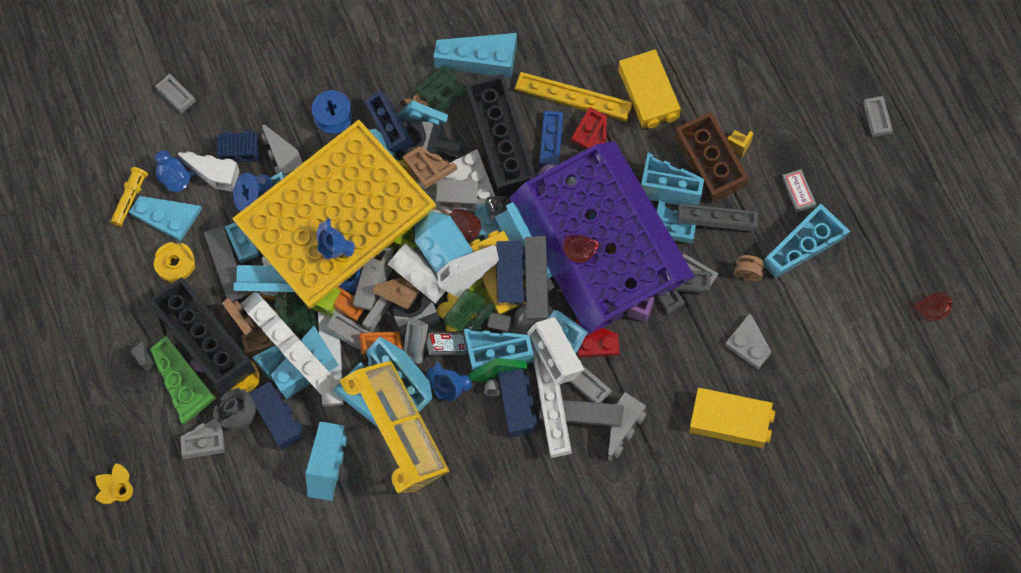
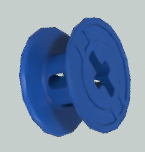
[312,90,353,134]
[233,172,273,211]

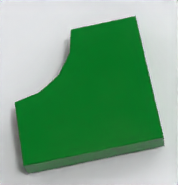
[469,358,527,382]

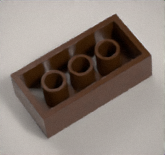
[675,111,749,203]

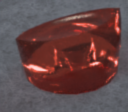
[451,209,481,242]
[563,234,600,262]
[915,291,953,321]

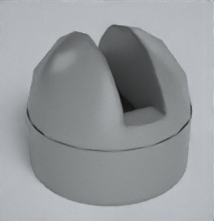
[484,379,501,397]

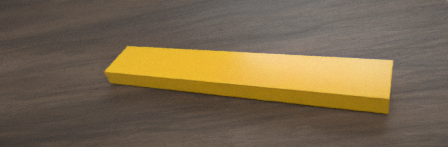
[515,72,632,122]

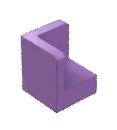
[627,297,654,323]

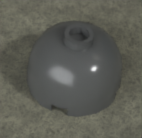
[213,388,256,430]

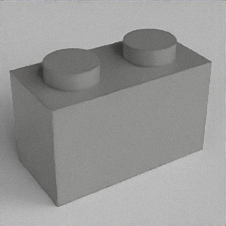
[436,177,479,211]

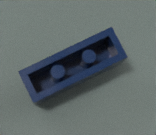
[364,90,414,155]
[495,241,527,306]
[498,369,537,438]
[249,382,303,451]

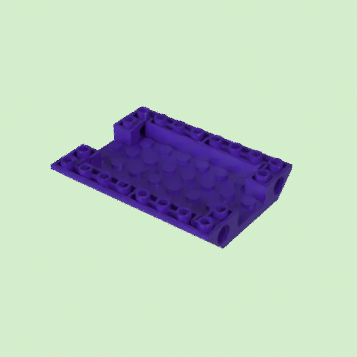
[509,141,695,336]

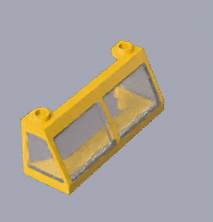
[339,361,450,493]

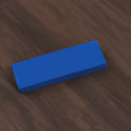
[539,111,563,167]

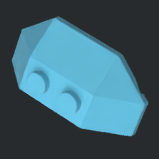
[415,210,473,274]
[366,337,432,412]

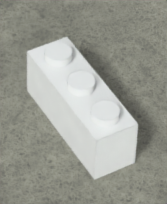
[388,244,445,303]
[527,317,584,385]

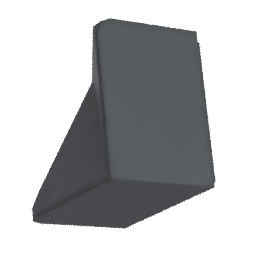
[488,313,512,333]
[131,342,156,371]

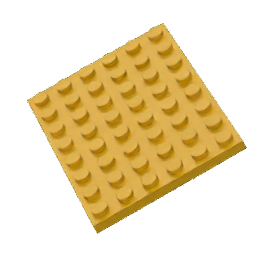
[232,120,436,309]

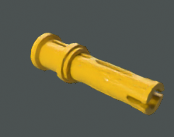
[110,167,148,227]

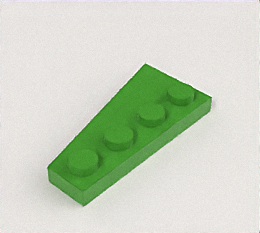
[150,336,216,425]

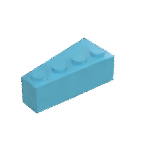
[434,33,517,78]
[764,204,850,278]

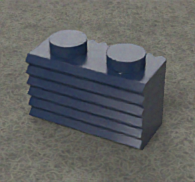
[217,131,259,162]

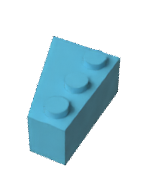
[641,153,704,205]
[271,326,339,399]
[464,329,534,371]
[306,422,348,501]

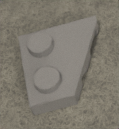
[725,314,771,370]
[180,419,225,459]

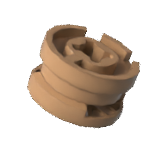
[734,255,765,282]

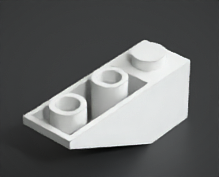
[178,152,239,192]
[437,245,499,298]

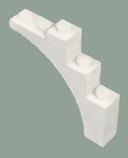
[241,291,338,396]

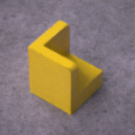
[727,130,754,158]

